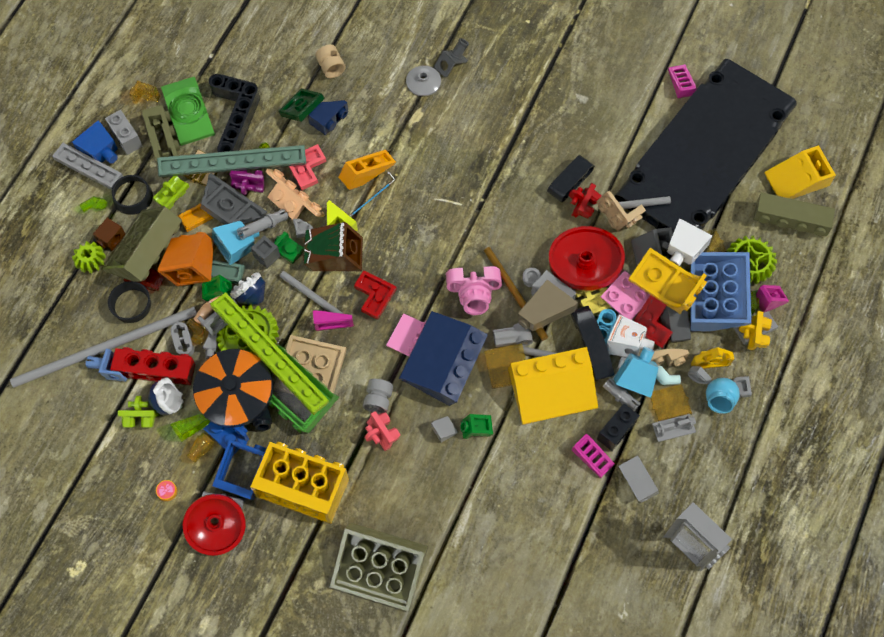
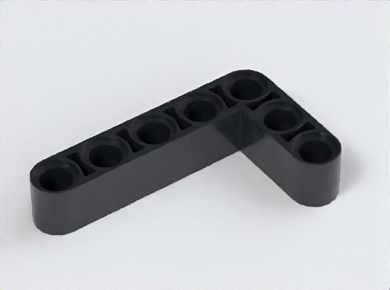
[209,74,260,152]

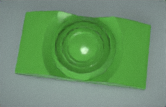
[161,76,215,146]

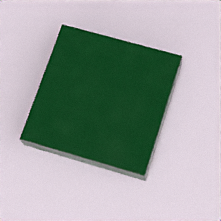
[278,88,325,122]

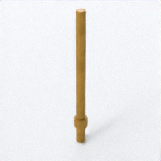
[484,247,548,341]

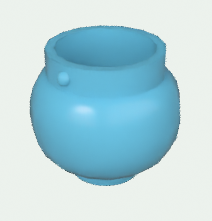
[706,378,740,413]

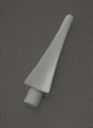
[203,333,218,359]

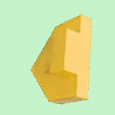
[691,347,734,369]

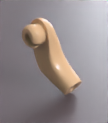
[194,296,220,324]

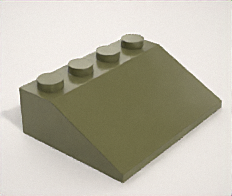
[101,206,182,282]
[330,523,428,612]

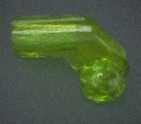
[79,196,107,212]

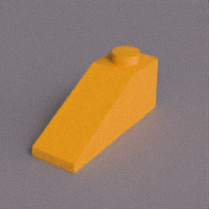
[338,150,396,190]

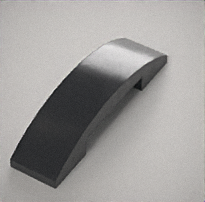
[571,306,614,381]

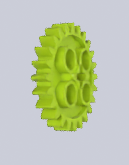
[216,305,279,355]

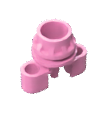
[446,266,502,315]

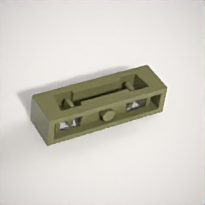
[142,105,182,179]

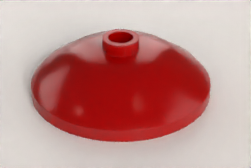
[183,494,246,556]

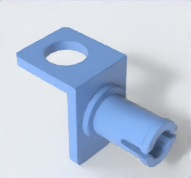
[86,349,127,382]

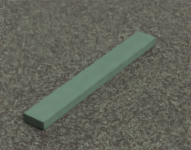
[157,145,306,177]

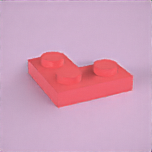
[288,144,326,190]

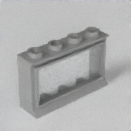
[663,502,732,571]

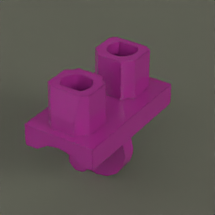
[230,170,264,195]

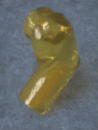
[186,318,205,345]

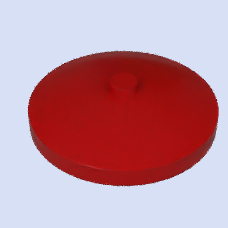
[549,226,625,291]

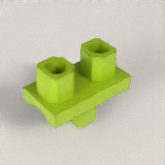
[153,176,190,210]
[118,396,158,427]

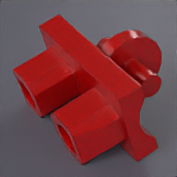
[569,183,602,219]

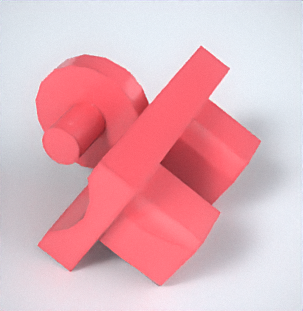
[365,411,400,451]

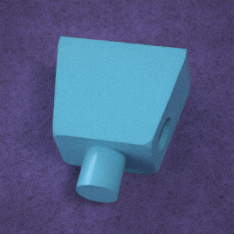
[212,221,260,265]
[614,347,658,398]

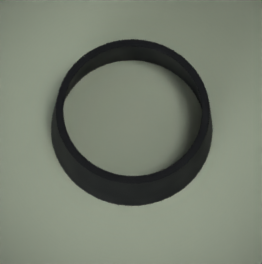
[112,175,153,215]
[108,281,151,323]

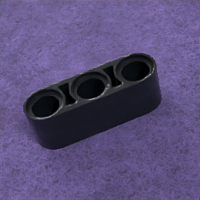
[547,155,595,203]

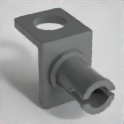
[434,38,469,77]

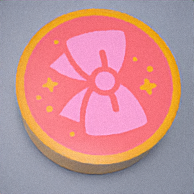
[156,480,177,501]

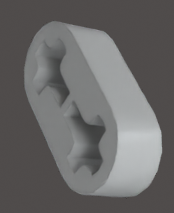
[171,322,194,356]

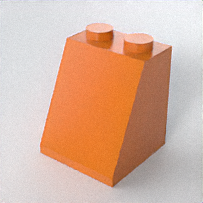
[158,232,214,286]

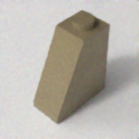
[518,280,578,331]

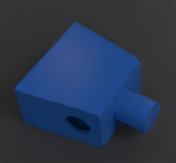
[72,121,118,164]

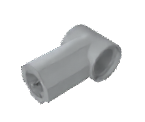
[493,323,533,347]

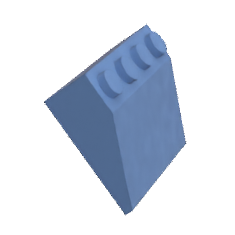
[690,252,751,331]

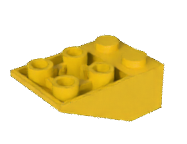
[764,145,836,199]

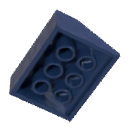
[399,311,488,406]

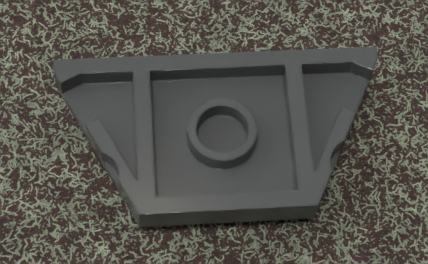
[200,173,267,225]

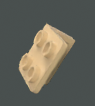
[597,191,646,232]

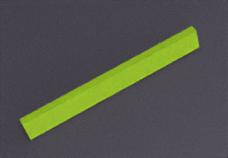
[210,292,329,415]

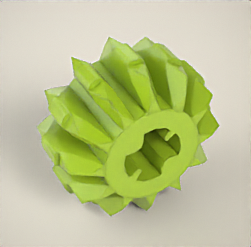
[72,241,106,274]

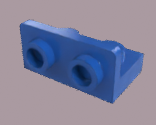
[204,422,249,455]

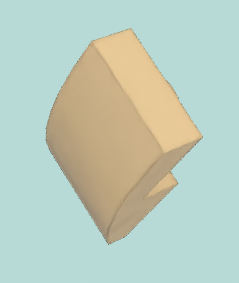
[651,349,689,367]

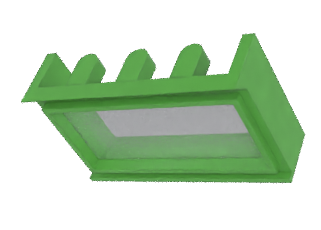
[268,344,339,433]

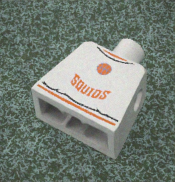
[607,315,655,357]

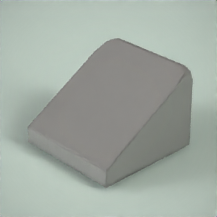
[431,416,458,443]

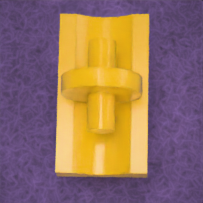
[738,311,772,350]

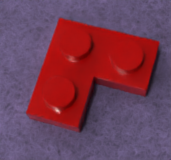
[354,270,397,320]
[634,295,673,348]

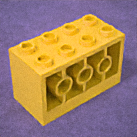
[251,442,349,524]

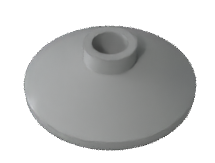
[406,66,441,96]

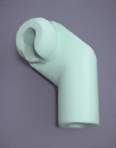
[656,365,681,385]

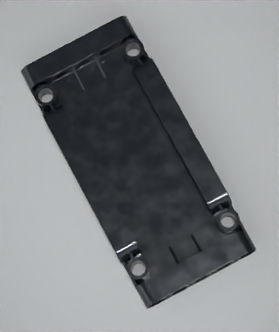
[614,59,797,233]

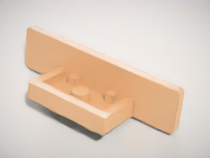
[265,169,325,220]

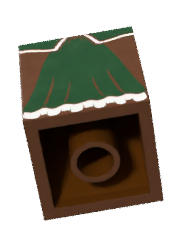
[303,222,363,272]

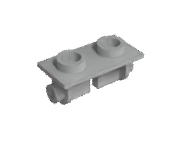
[652,414,696,442]

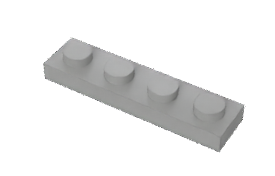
[52,143,123,190]

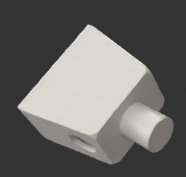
[667,219,712,267]

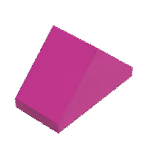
[754,285,789,313]

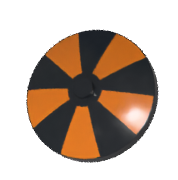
[193,349,273,428]

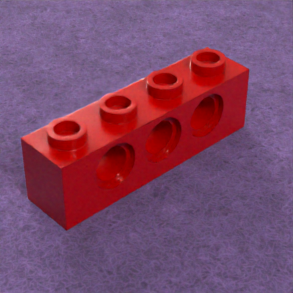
[110,347,196,386]

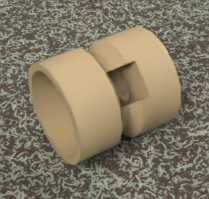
[315,44,346,79]

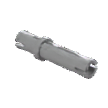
[237,209,288,240]

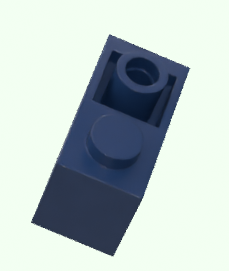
[308,100,349,135]

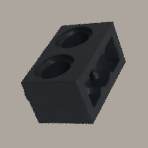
[597,404,640,452]

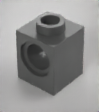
[251,235,281,269]

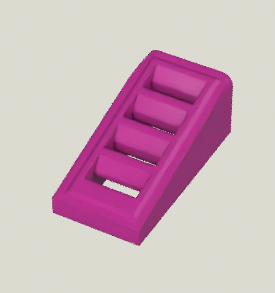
[668,64,697,98]
[313,310,354,331]
[572,434,615,478]

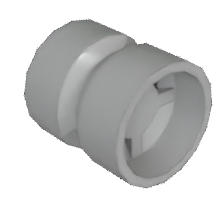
[362,379,393,414]

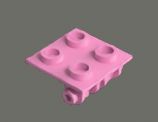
[601,271,650,320]
[386,313,426,356]

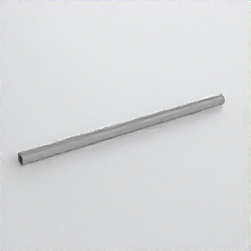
[10,307,197,388]

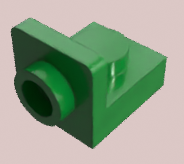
[274,231,305,264]
[202,275,233,301]
[460,414,493,439]

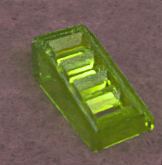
[170,413,211,442]

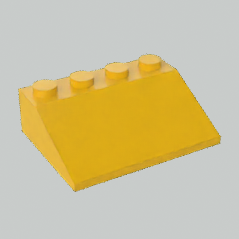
[508,347,599,425]

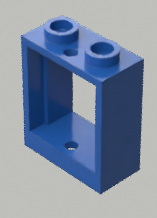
[212,437,267,500]

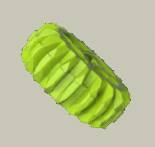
[726,235,777,285]

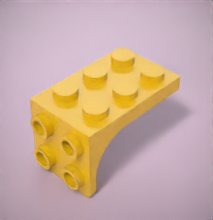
[628,248,707,314]

